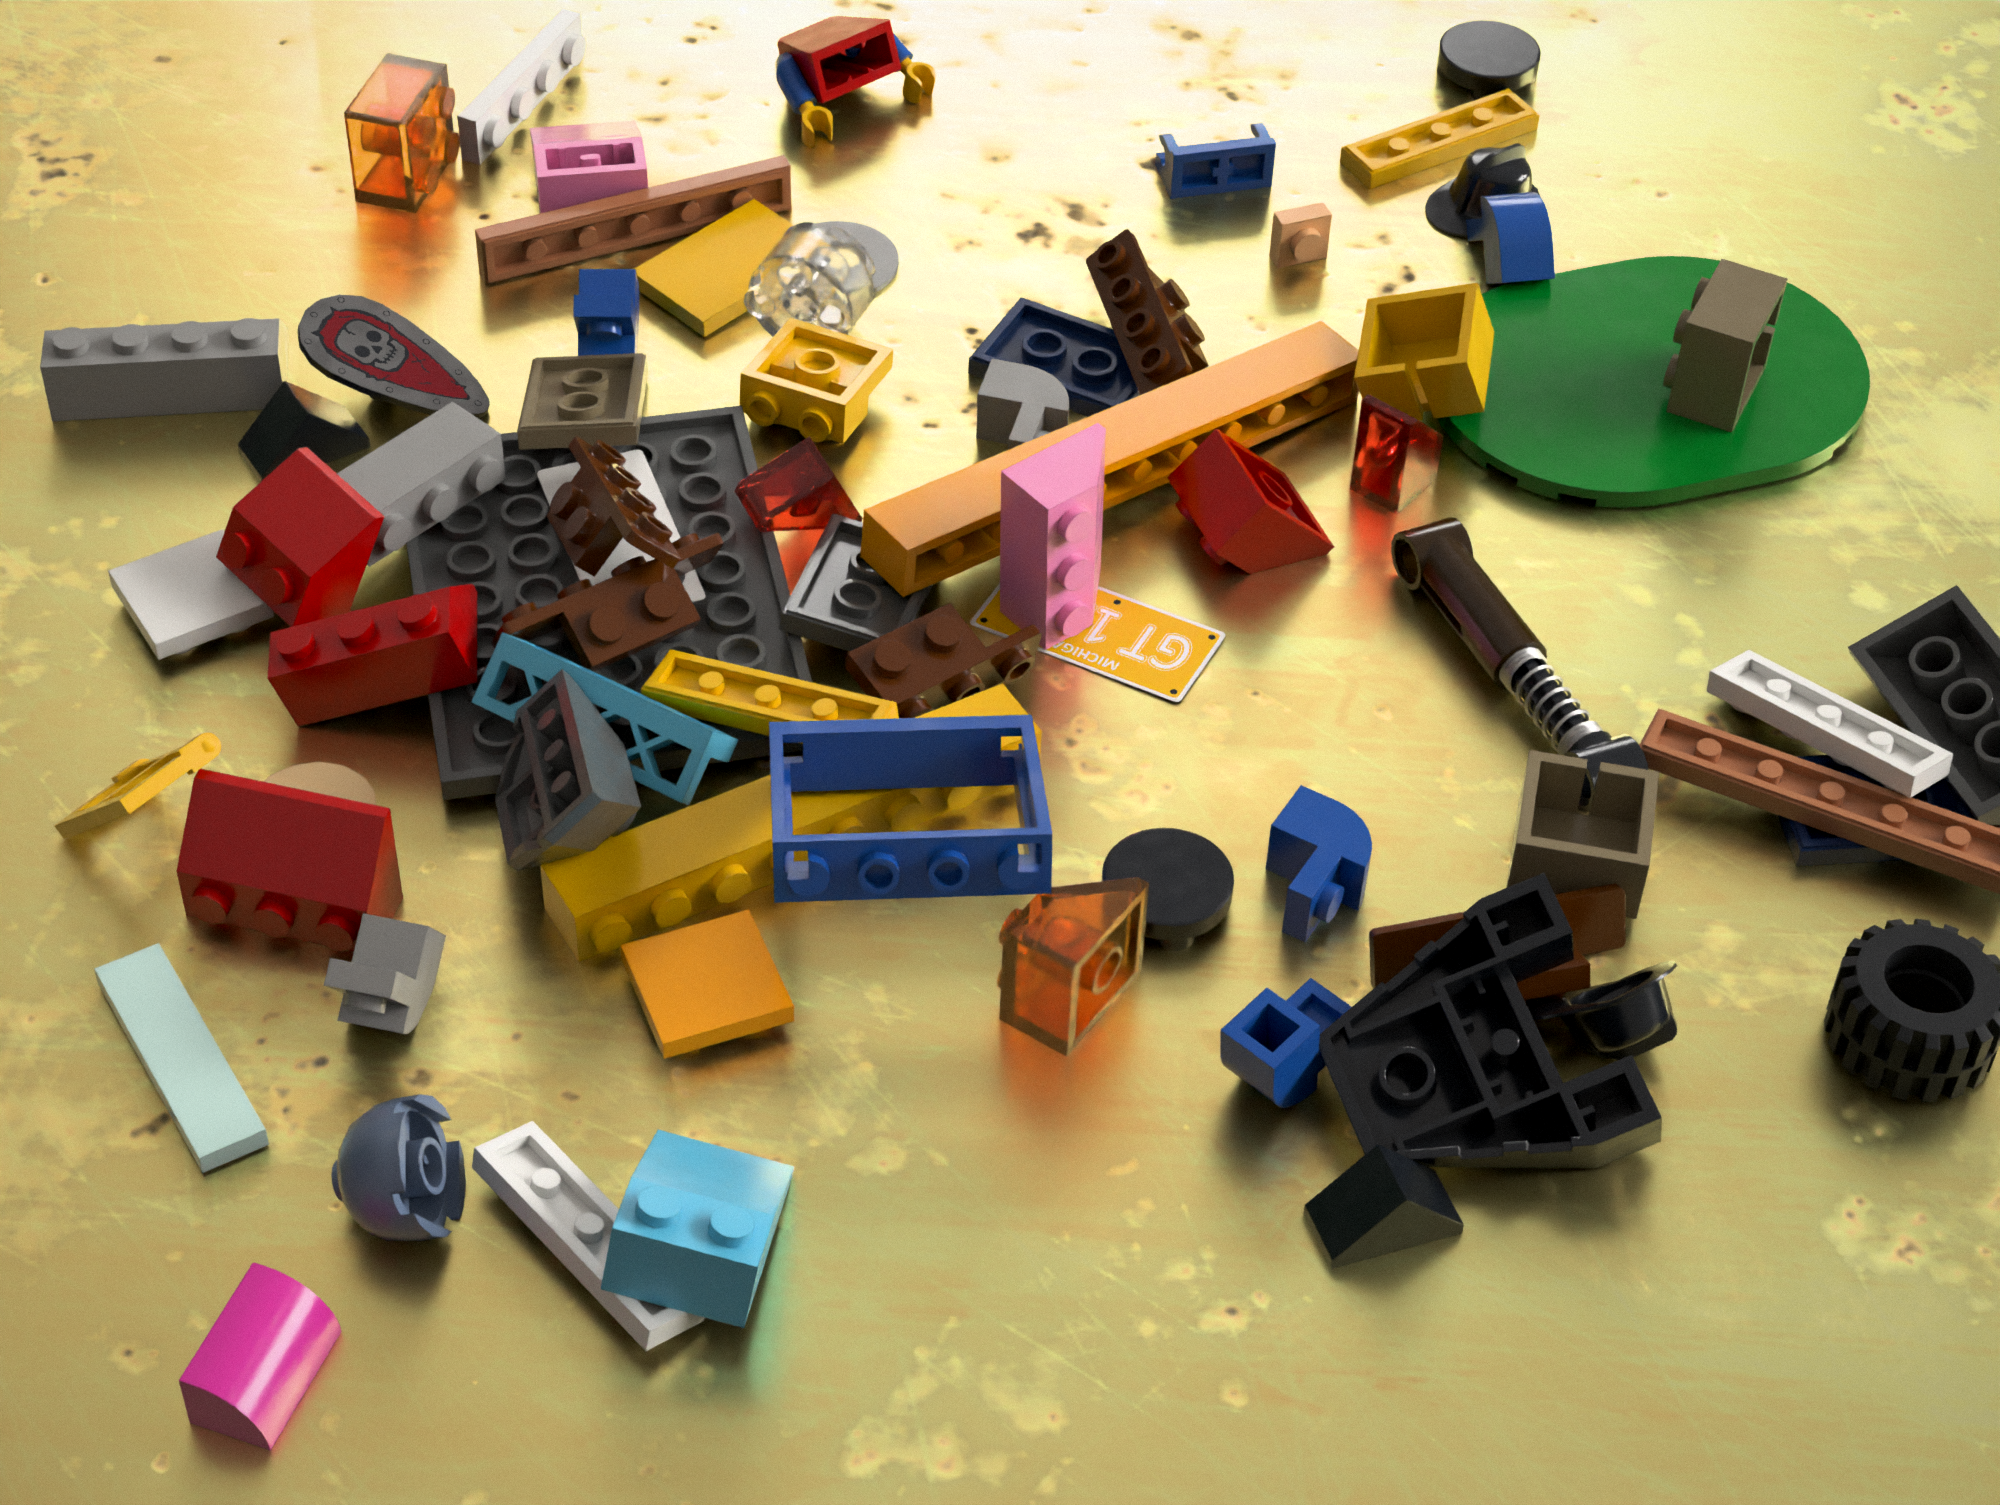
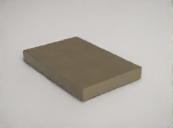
[517,353,648,450]

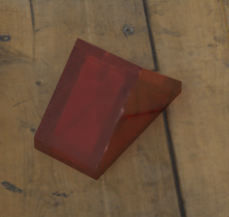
[734,436,863,532]

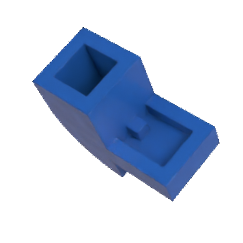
[1466,192,1555,284]
[573,269,639,356]
[1265,785,1372,942]
[1220,978,1351,1108]

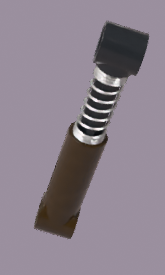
[1391,517,1649,813]

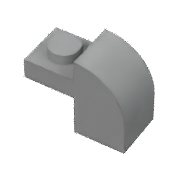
[976,359,1069,450]
[324,913,446,1034]

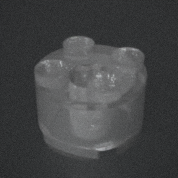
[744,222,877,337]

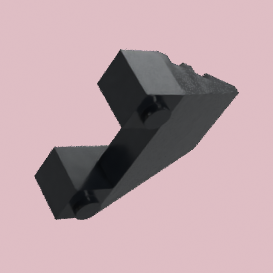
[1319,873,1662,1168]

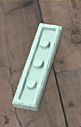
[94,943,269,1173]

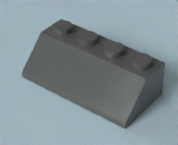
[1848,585,2000,825]

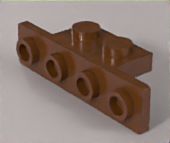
[1086,229,1209,395]
[547,436,681,577]
[491,533,724,671]
[844,603,1042,718]
[1369,883,1626,1001]

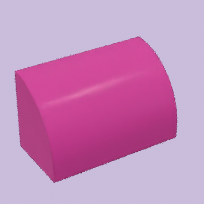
[179,1262,342,1451]

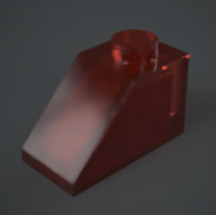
[1349,394,1444,514]

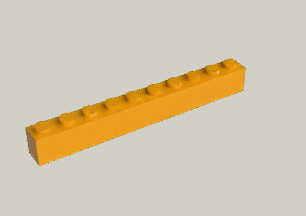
[860,321,1359,597]

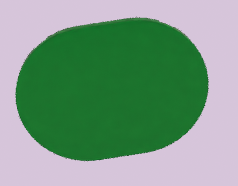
[1437,256,1870,508]

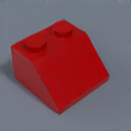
[1167,429,1334,574]
[216,447,385,627]

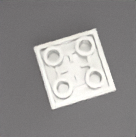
[108,529,275,660]

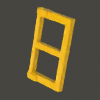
[54,733,221,839]

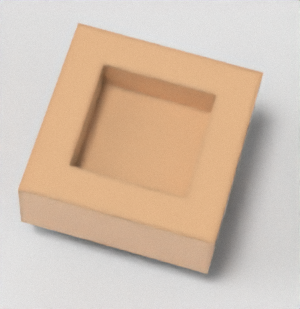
[1269,202,1332,268]

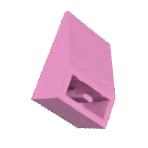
[530,120,648,213]

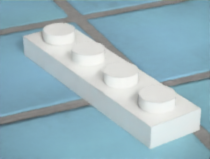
[457,8,586,165]
[1707,650,1953,798]
[472,1121,705,1351]

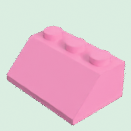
[1000,423,1106,650]

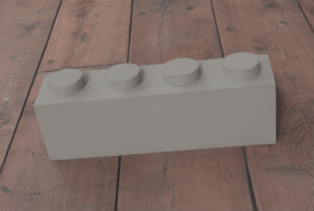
[40,318,289,421]

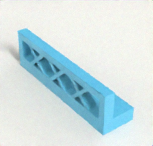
[471,632,739,805]

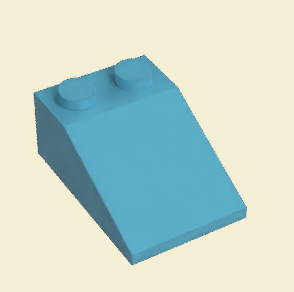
[601,1130,795,1328]

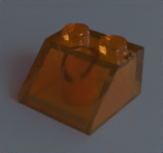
[997,877,1149,1057]

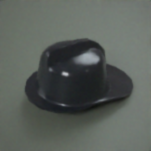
[1425,143,1541,237]
[1527,961,1677,1060]

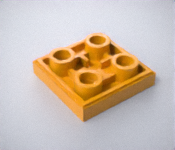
[621,909,794,1059]

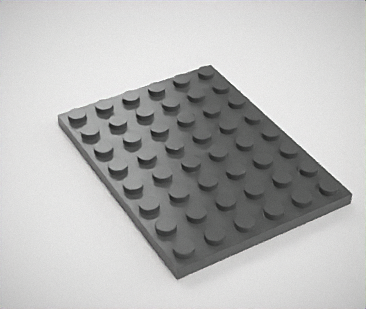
[406,405,812,800]

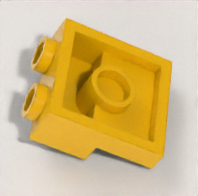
[739,318,893,443]

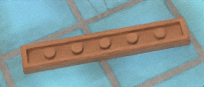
[475,155,792,284]
[1639,708,2000,894]

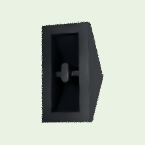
[238,380,371,482]
[1303,1144,1464,1269]

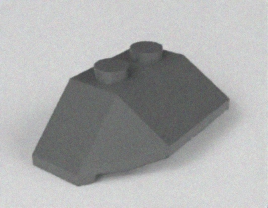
[495,669,641,871]

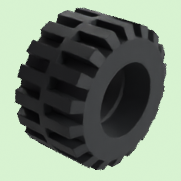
[1824,919,2000,1102]

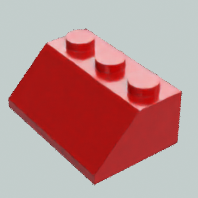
[267,584,478,727]
[176,768,403,952]

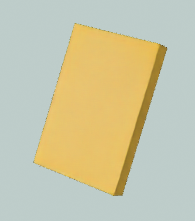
[634,199,828,337]

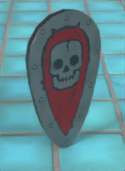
[297,294,490,419]

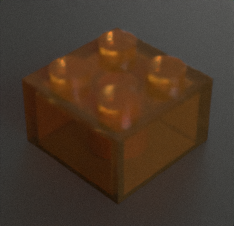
[344,53,460,214]

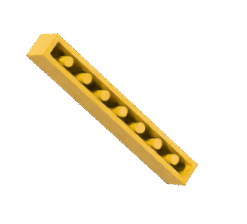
[540,683,1042,962]

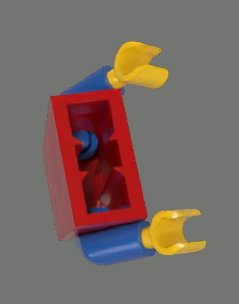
[775,16,936,148]

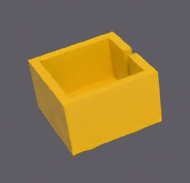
[1354,283,1495,426]

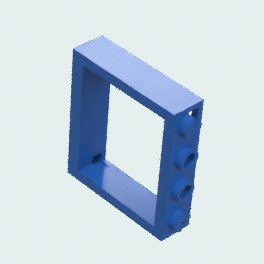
[769,715,1052,903]

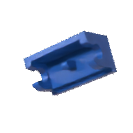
[1155,122,1276,199]

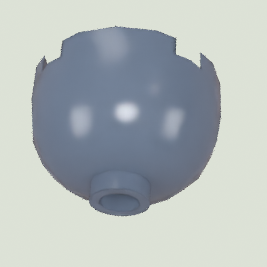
[331,1094,466,1241]

